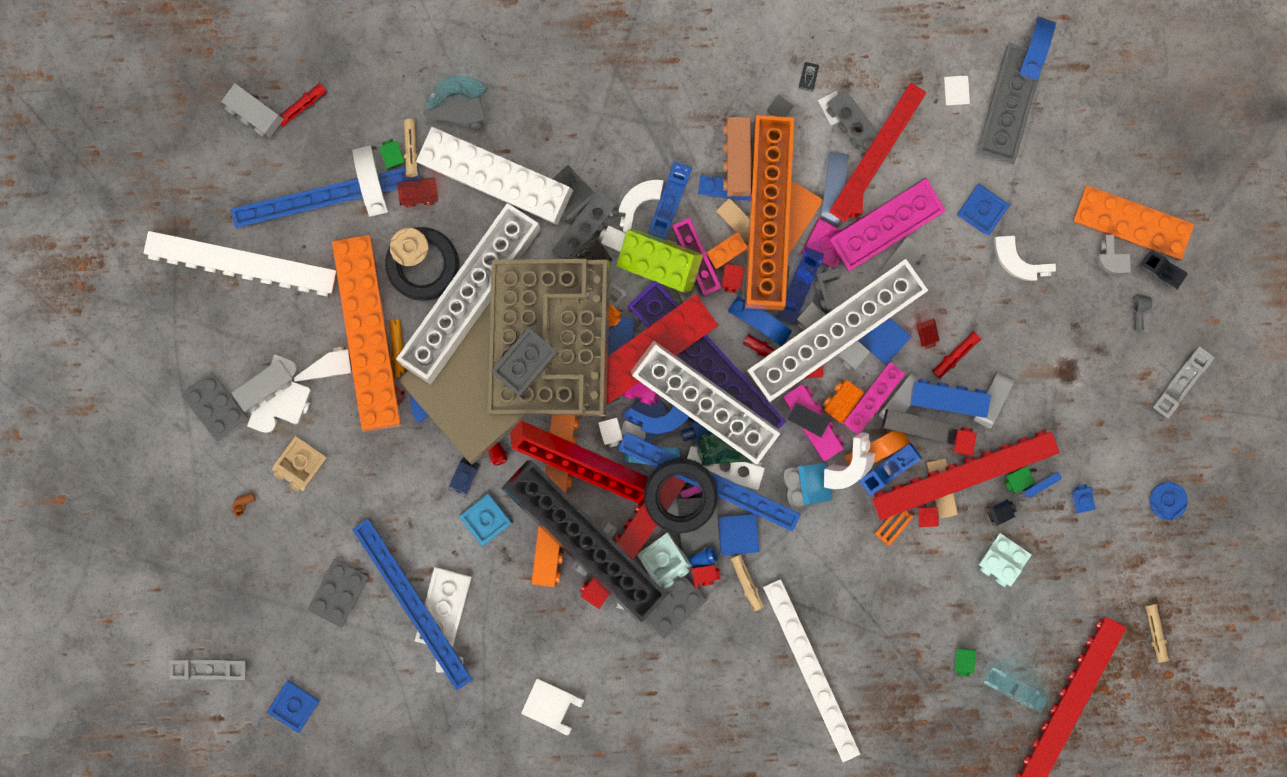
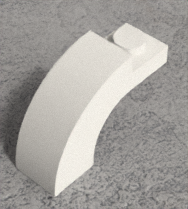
[619,180,663,233]

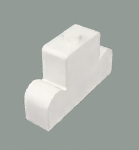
[247,354,312,433]

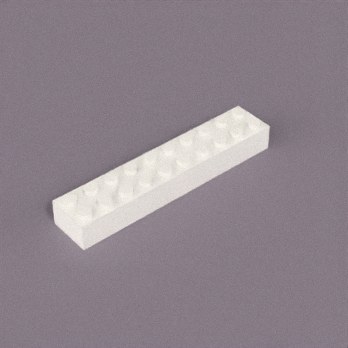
[396,203,541,385]
[747,259,928,402]

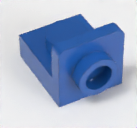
[1071,484,1096,513]

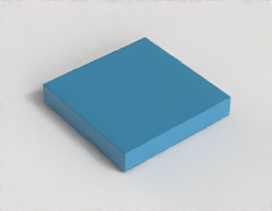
[798,462,833,505]
[459,493,512,547]

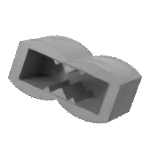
[783,467,804,507]

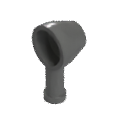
[1133,294,1152,330]

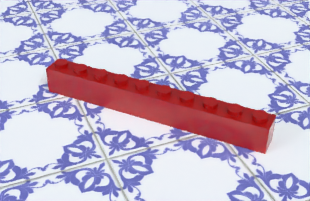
[870,430,1060,520]
[1015,616,1126,777]

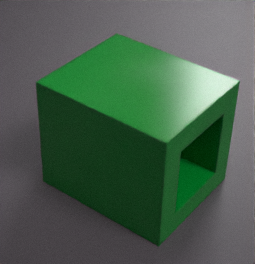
[379,139,406,170]
[1004,466,1036,493]
[953,648,976,677]

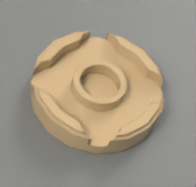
[390,228,429,266]

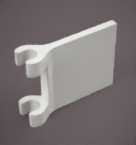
[521,678,584,735]

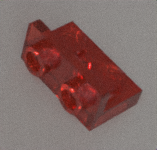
[397,177,438,208]

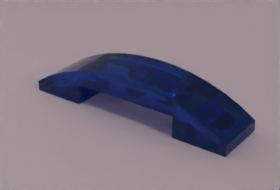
[777,247,824,324]

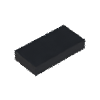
[787,402,830,437]

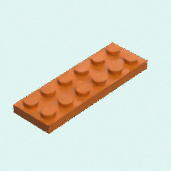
[1073,185,1195,260]

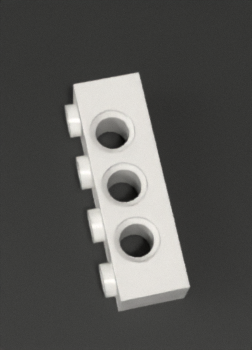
[687,444,765,490]

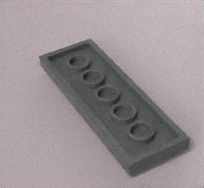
[977,43,1040,164]

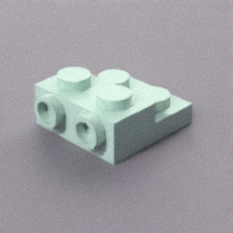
[637,532,692,588]
[978,533,1031,587]

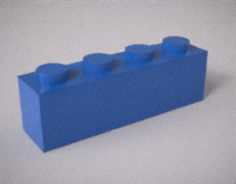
[910,379,991,418]

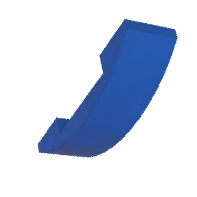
[648,161,692,240]

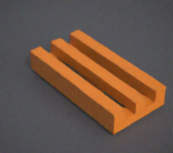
[875,511,913,546]

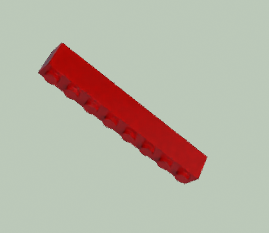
[510,420,648,504]
[579,476,686,609]

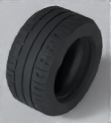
[385,227,459,301]
[644,458,718,533]

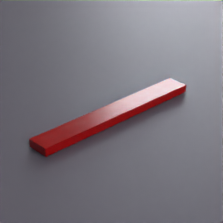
[828,82,927,223]

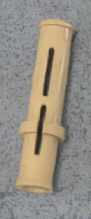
[403,119,419,177]
[730,554,764,612]
[1145,604,1170,663]

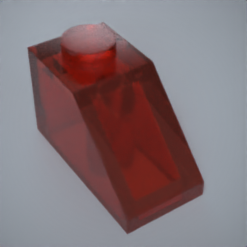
[913,318,940,349]

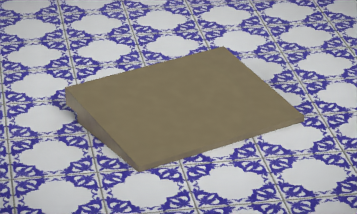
[487,259,610,416]
[399,301,529,465]

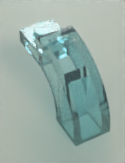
[425,76,488,110]
[984,666,1049,714]

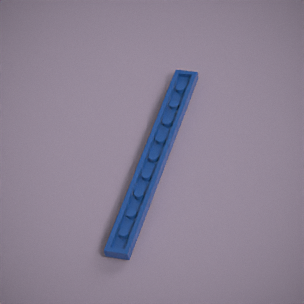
[231,165,422,228]
[618,432,801,532]
[352,519,473,691]

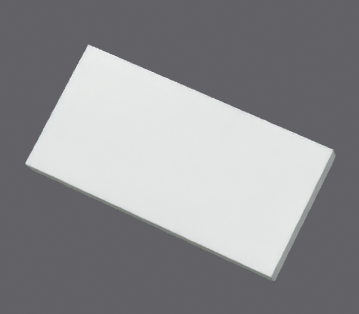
[415,567,472,647]

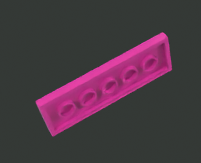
[828,178,946,271]

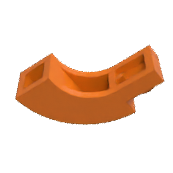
[844,430,910,466]

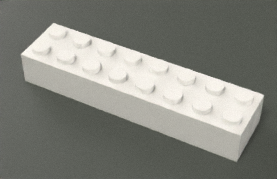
[416,127,573,225]
[631,341,780,464]

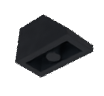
[985,499,1017,526]

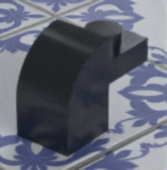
[1140,249,1188,290]

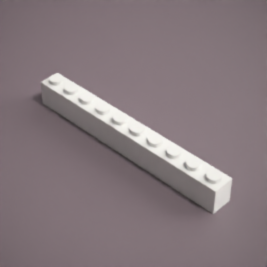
[144,231,337,297]

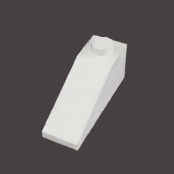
[294,347,353,382]

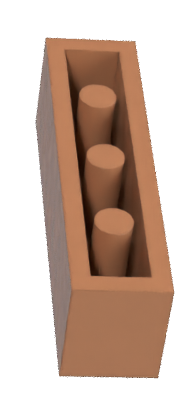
[723,117,751,196]

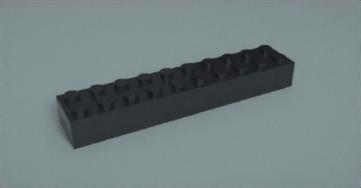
[501,460,668,622]

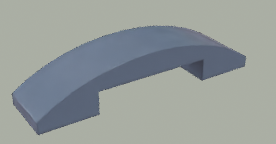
[820,152,849,228]

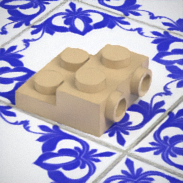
[272,436,327,492]

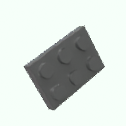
[491,327,558,397]
[182,372,248,441]
[308,559,369,628]
[646,576,707,639]

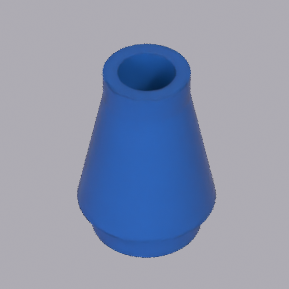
[688,547,718,568]

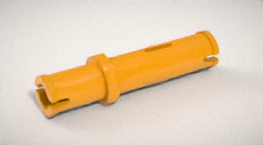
[388,319,406,378]

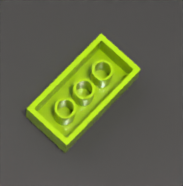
[616,229,703,292]

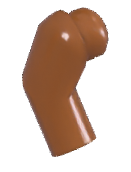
[232,492,255,517]

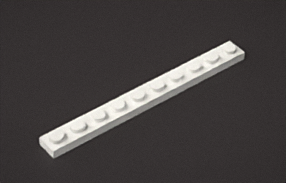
[763,579,860,762]

